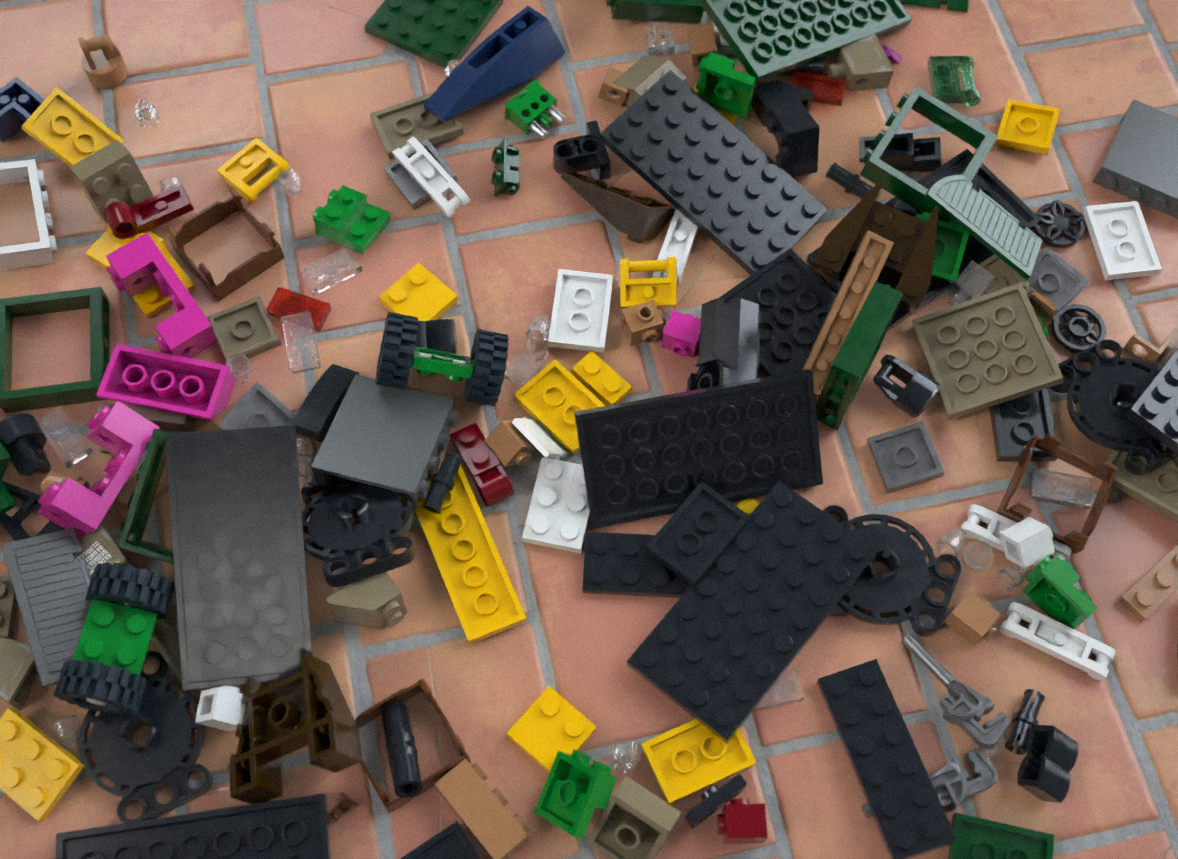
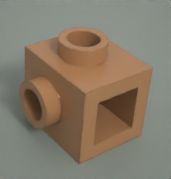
[687,23,721,67]
[621,300,666,346]
[484,419,536,467]
[944,591,1000,646]

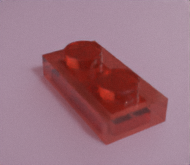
[792,71,846,106]
[266,287,331,332]

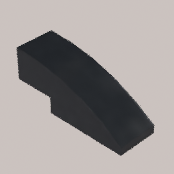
[859,133,941,172]
[292,364,359,443]

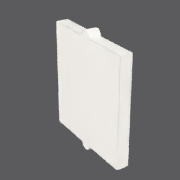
[512,417,570,460]

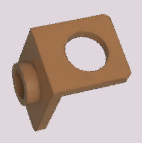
[598,67,628,107]
[1030,291,1057,327]
[1123,327,1178,365]

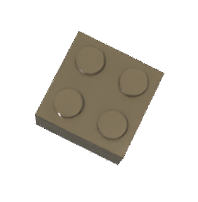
[69,140,154,223]

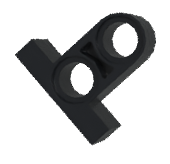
[553,120,611,180]

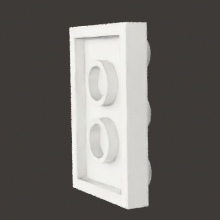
[1082,201,1162,280]
[548,269,613,353]
[522,457,589,554]

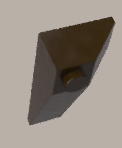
[561,172,676,243]

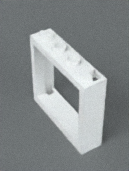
[0,159,57,271]

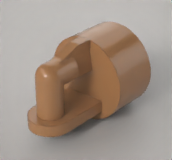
[78,35,127,89]

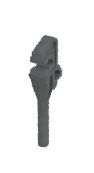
[902,634,1011,749]
[862,748,998,818]

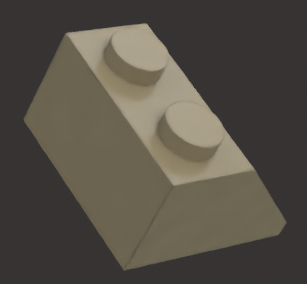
[612,55,687,107]
[326,572,407,630]
[586,776,682,859]

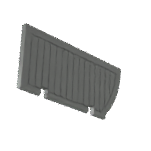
[1,528,91,689]

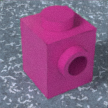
[662,311,701,357]

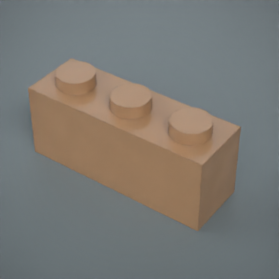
[434,758,529,859]

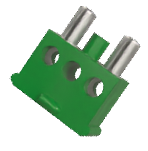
[504,80,566,139]

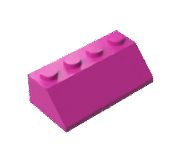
[96,344,236,420]

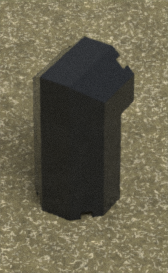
[687,298,761,391]

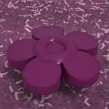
[881,44,902,64]

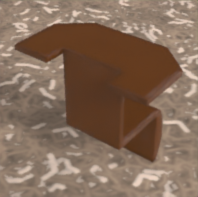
[329,792,359,821]

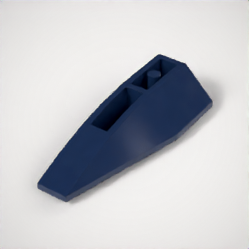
[424,6,565,122]

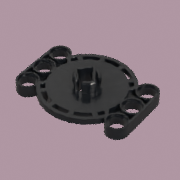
[1050,339,1178,476]
[301,475,415,587]
[823,505,962,637]
[79,651,213,823]

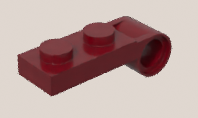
[105,184,194,239]
[449,422,515,507]

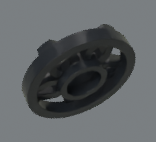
[1034,201,1085,248]
[1051,304,1106,354]

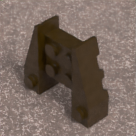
[813,182,939,314]
[229,652,362,804]

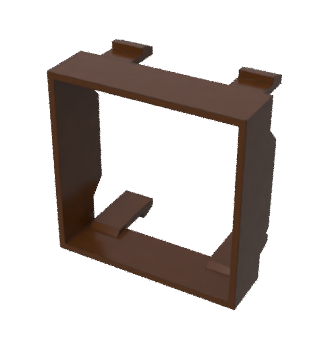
[167,186,285,302]
[996,433,1118,554]
[355,679,471,813]

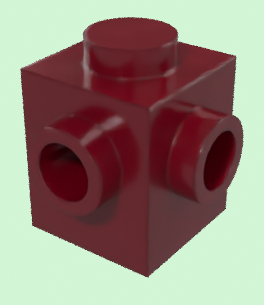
[717,798,768,844]

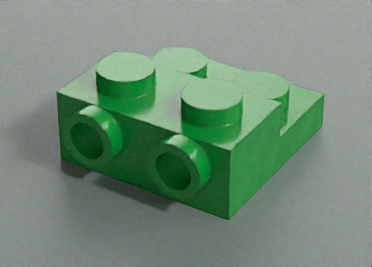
[696,52,756,119]
[313,185,391,254]
[915,212,969,283]
[1022,555,1097,629]
[534,749,617,839]

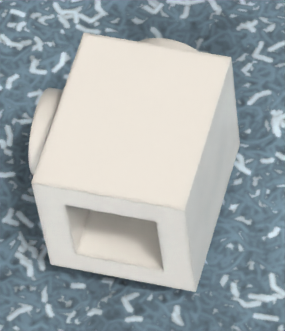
[1000,517,1055,569]
[195,685,246,731]

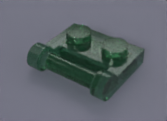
[927,56,981,106]

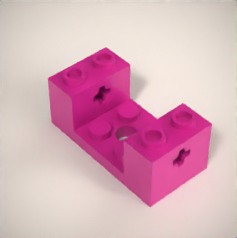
[106,232,217,358]
[37,401,159,538]

